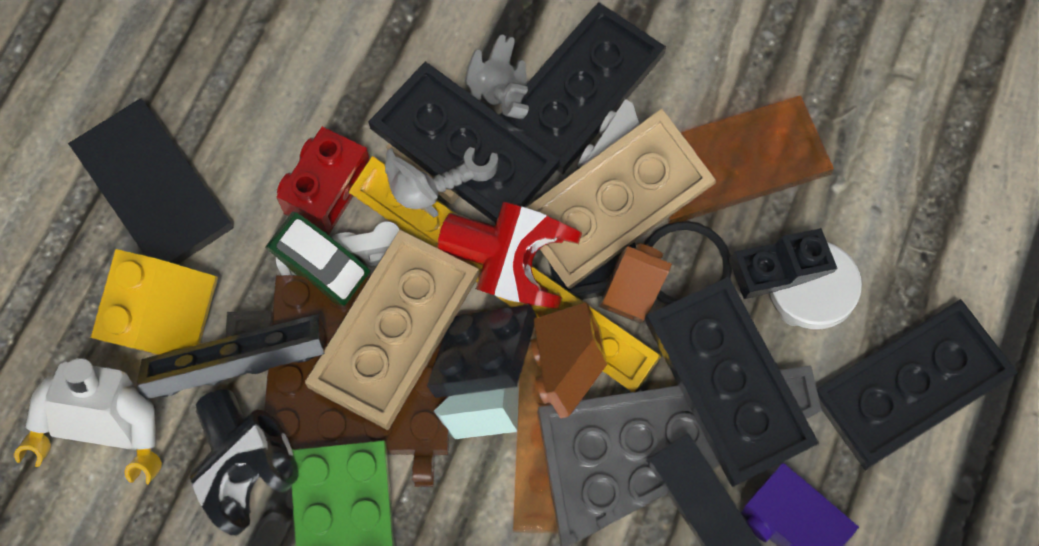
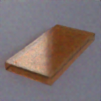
[667,95,834,224]

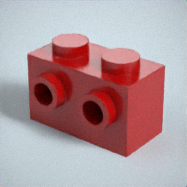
[276,126,370,236]

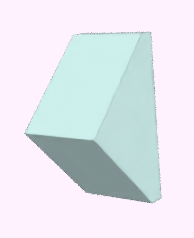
[434,378,520,439]

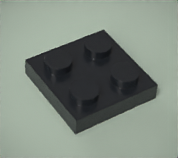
[427,304,537,398]

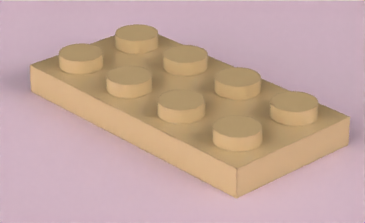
[526,108,716,289]
[305,230,479,430]

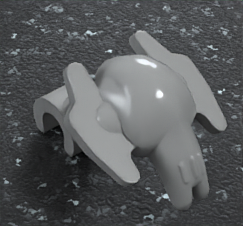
[465,35,529,119]
[385,147,498,217]

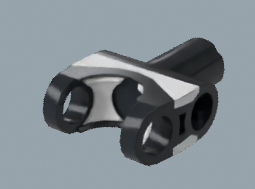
[190,389,298,536]

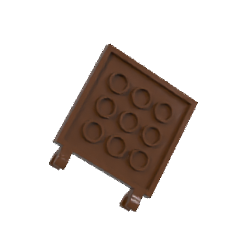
[264,275,449,487]

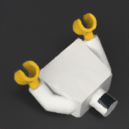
[14,359,162,484]

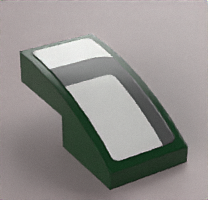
[265,212,371,307]

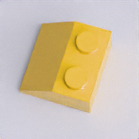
[90,249,218,355]

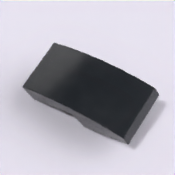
[729,228,838,299]

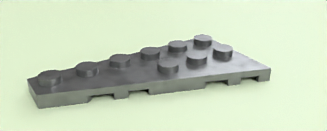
[537,366,822,546]

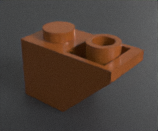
[598,244,672,324]
[530,302,607,419]

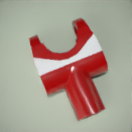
[438,202,582,309]

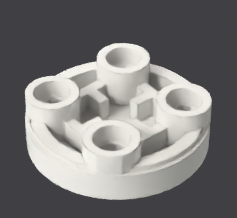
[770,242,862,329]

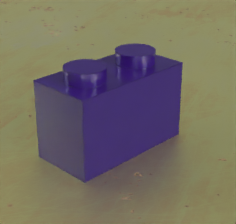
[741,462,860,546]

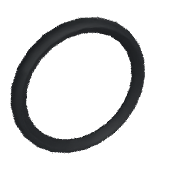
[644,221,732,305]

